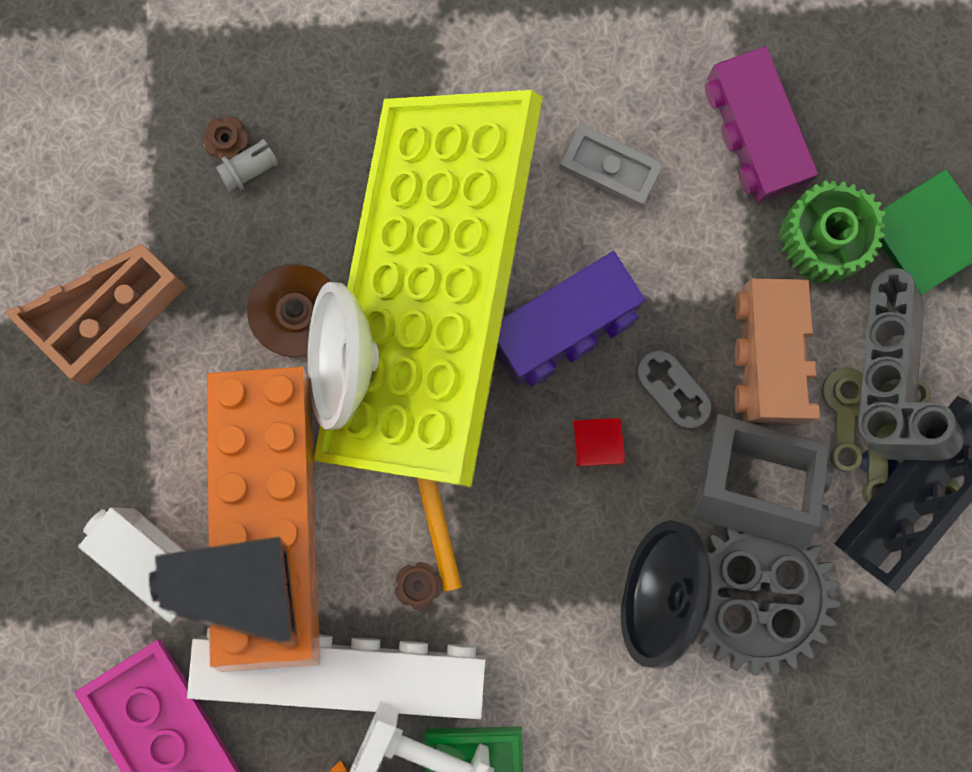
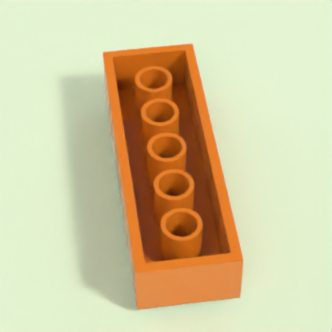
[207,367,320,672]

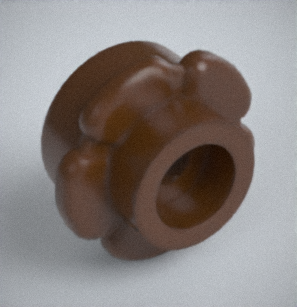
[203,116,249,161]
[395,562,442,610]

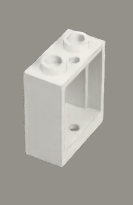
[78,507,186,623]

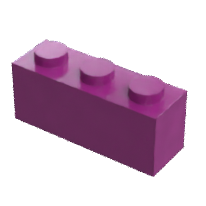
[705,46,818,204]

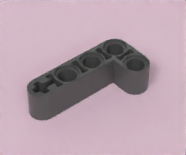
[859,268,964,460]

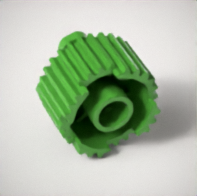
[779,180,886,283]

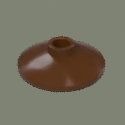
[247,264,332,357]

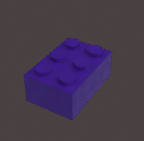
[496,251,645,388]

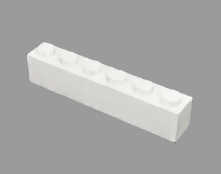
[187,628,485,719]

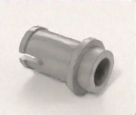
[215,139,278,191]

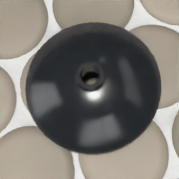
[621,520,712,669]

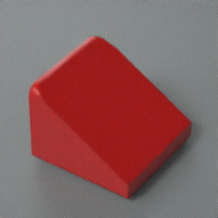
[573,418,625,467]

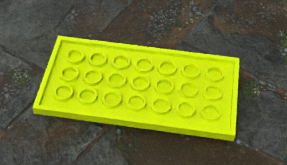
[313,90,543,487]

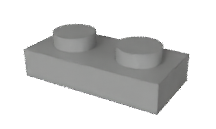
[559,123,664,209]

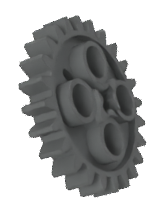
[698,527,841,676]

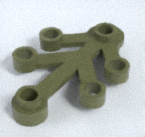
[822,368,961,514]

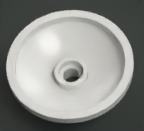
[308,282,379,430]

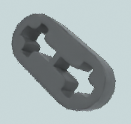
[636,350,711,430]

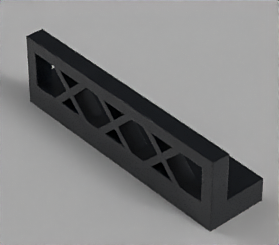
[834,396,972,593]

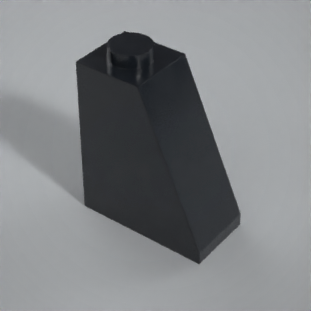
[149,537,299,648]

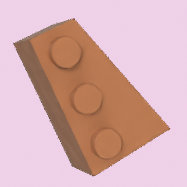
[4,244,187,385]
[735,278,820,426]

